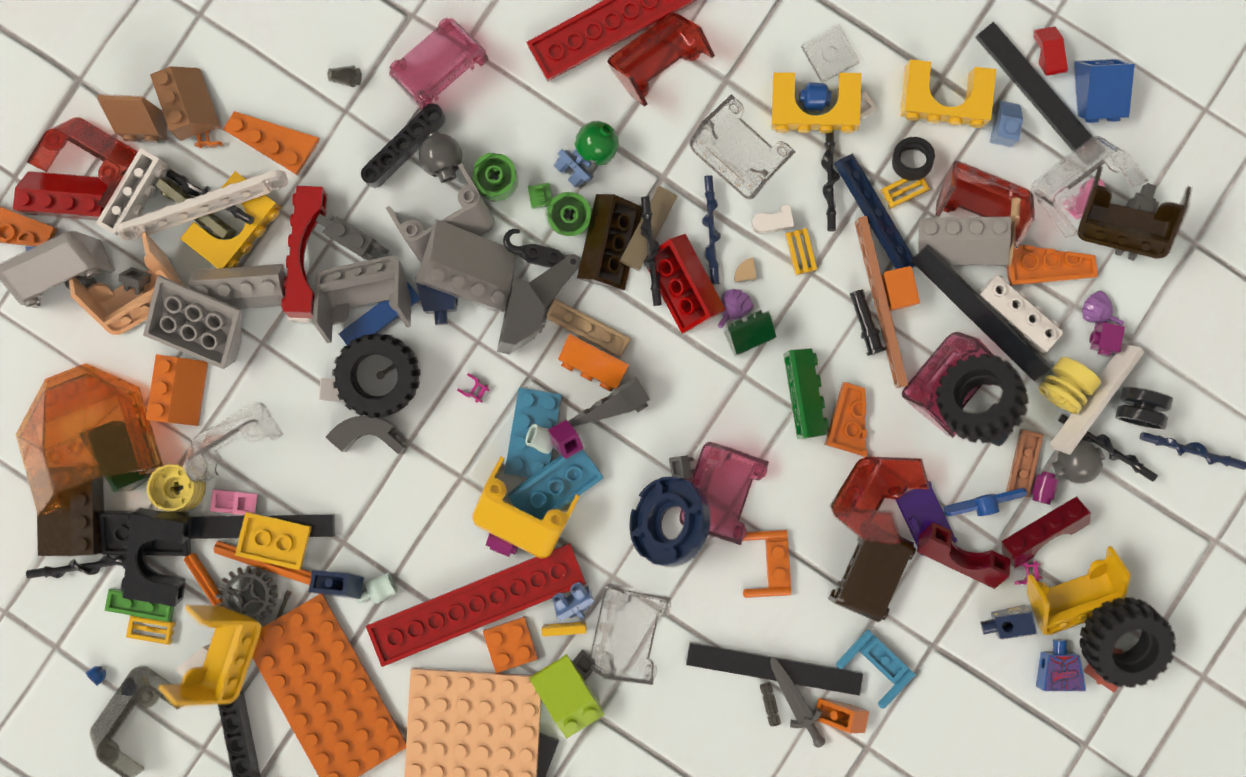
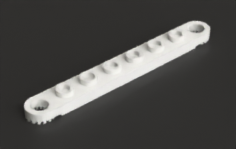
[117,170,288,241]

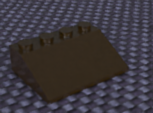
[36,466,104,556]

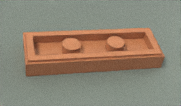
[1006,429,1044,498]

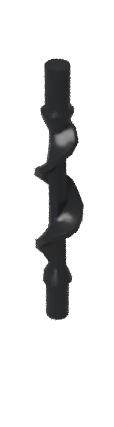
[821,130,840,232]
[166,169,254,225]
[641,196,662,306]
[1057,413,1158,482]
[26,555,126,579]

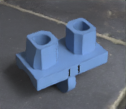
[553,149,593,188]
[552,582,594,621]

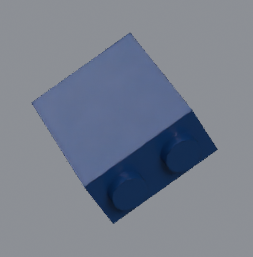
[1074,59,1135,123]

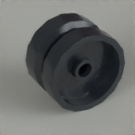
[1115,387,1173,429]

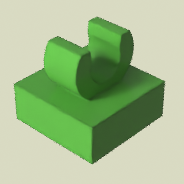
[528,183,552,209]

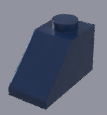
[308,570,364,599]

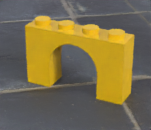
[900,59,996,128]
[771,72,862,133]
[180,171,282,269]

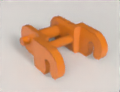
[194,126,223,148]

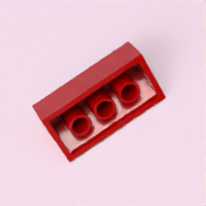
[13,171,115,221]
[646,234,726,334]

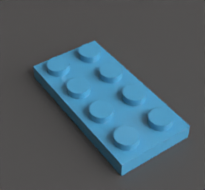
[504,388,562,478]
[507,450,604,521]

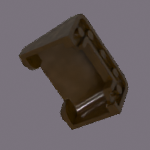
[828,520,916,622]

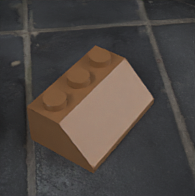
[150,66,221,141]

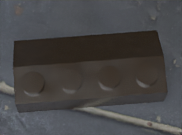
[577,194,643,291]

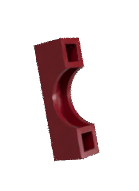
[1001,496,1091,569]
[917,522,1011,589]

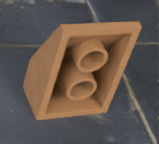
[97,95,167,143]

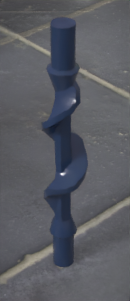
[702,175,721,285]
[1140,432,1246,470]

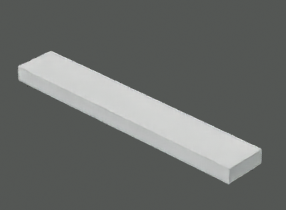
[1049,344,1144,455]

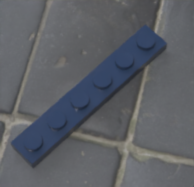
[834,153,915,269]

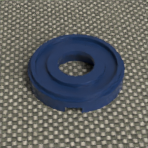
[629,476,711,567]

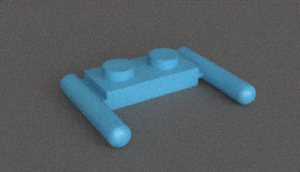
[836,629,916,709]

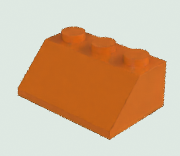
[558,334,629,392]
[146,354,208,426]

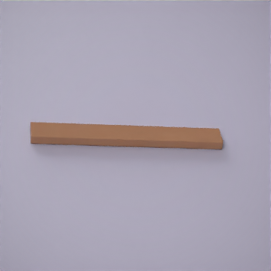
[854,216,908,388]

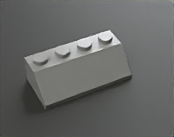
[918,217,1011,265]
[189,264,286,309]

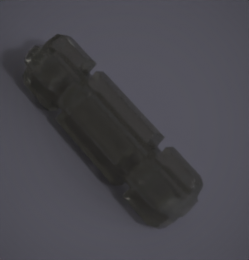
[760,682,781,727]

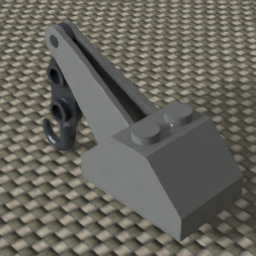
[497,229,581,354]

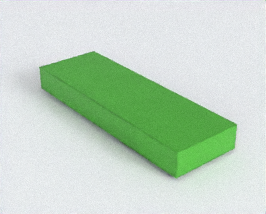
[104,588,174,622]

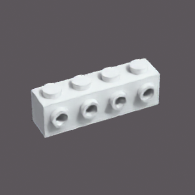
[96,148,169,236]
[978,275,1064,354]

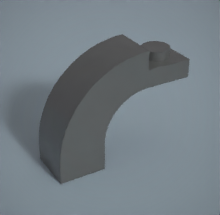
[325,416,408,454]

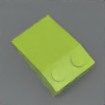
[529,654,604,739]

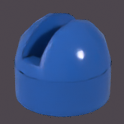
[85,666,106,686]

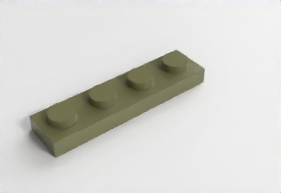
[155,178,237,239]

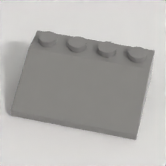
[415,219,515,312]
[143,275,242,369]

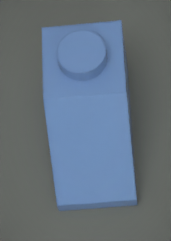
[990,100,1023,147]

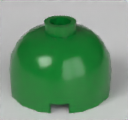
[574,121,619,165]

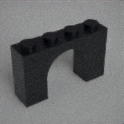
[121,508,192,607]

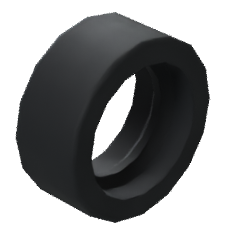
[892,137,935,181]

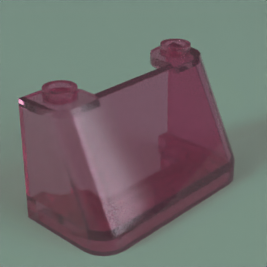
[389,18,489,111]
[902,332,993,438]
[679,442,769,545]

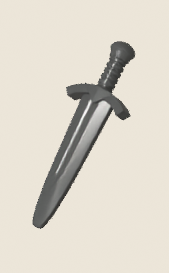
[770,657,825,748]

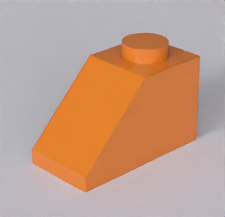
[816,698,869,734]

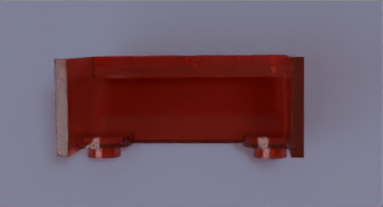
[607,13,715,107]
[27,117,138,208]
[935,161,1035,248]
[831,457,930,543]

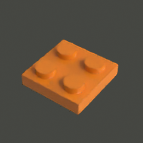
[482,616,538,673]

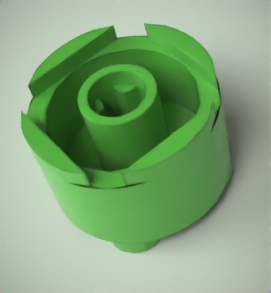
[472,153,518,202]
[545,192,591,236]

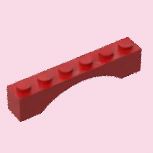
[281,186,328,319]

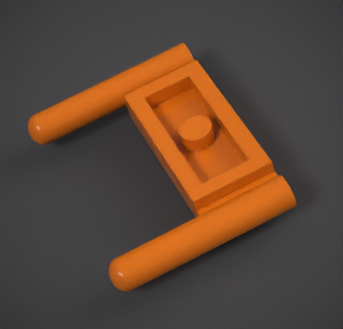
[739,530,791,598]

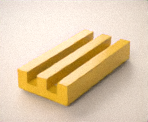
[880,178,930,209]
[785,228,817,275]
[126,615,176,645]
[541,622,587,637]

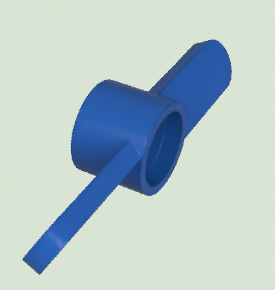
[944,488,1028,516]

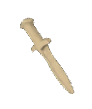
[1009,197,1022,266]

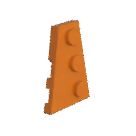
[824,382,867,457]

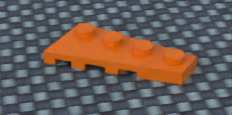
[223,111,320,176]
[1007,243,1098,286]

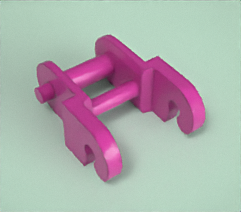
[457,373,490,403]
[1012,561,1043,585]

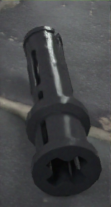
[849,289,886,356]

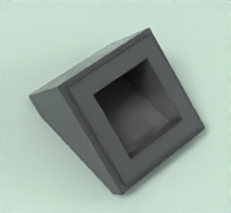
[572,649,599,681]

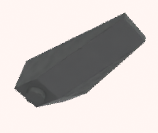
[568,376,650,427]

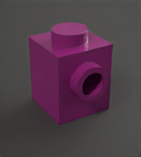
[1089,322,1125,357]
[547,419,584,459]

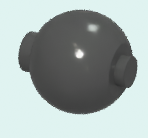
[419,132,463,183]
[1052,440,1105,484]

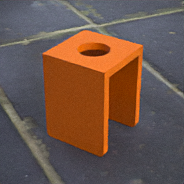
[881,266,920,312]

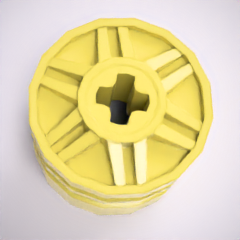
[1039,357,1101,414]
[147,464,206,512]

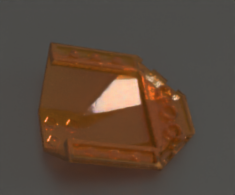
[15,363,164,516]

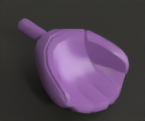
[718,289,754,328]
[1082,290,1125,326]

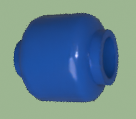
[799,82,832,112]

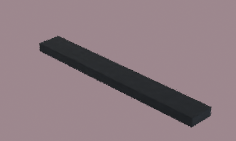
[975,21,1105,167]
[911,244,1052,381]
[190,514,335,539]
[686,642,863,696]

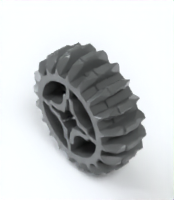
[216,566,278,622]

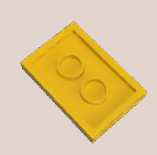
[235,512,312,570]

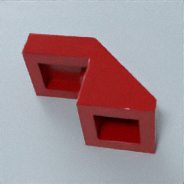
[1033,26,1068,76]

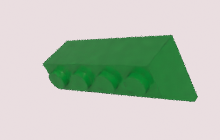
[783,348,828,439]

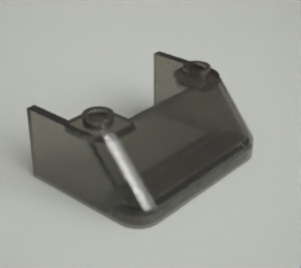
[90,666,184,777]

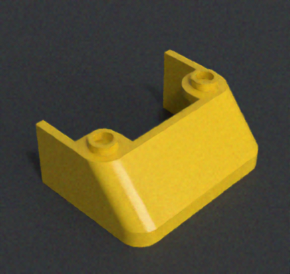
[472,456,580,558]
[1027,546,1131,635]
[158,605,261,706]

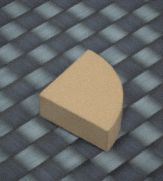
[734,257,756,282]

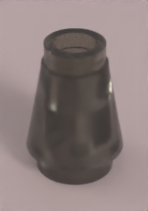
[327,65,362,87]

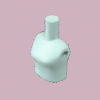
[525,424,557,454]
[356,573,398,604]

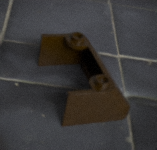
[1077,166,1192,259]

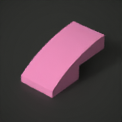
[210,489,257,515]

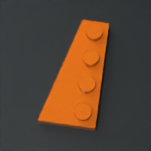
[0,207,58,246]

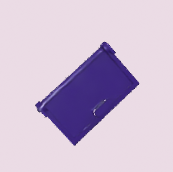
[895,481,958,556]

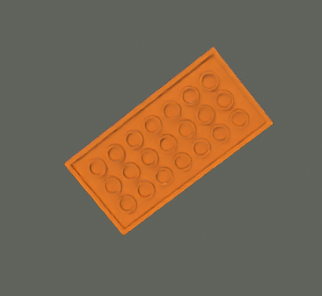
[252,594,406,777]

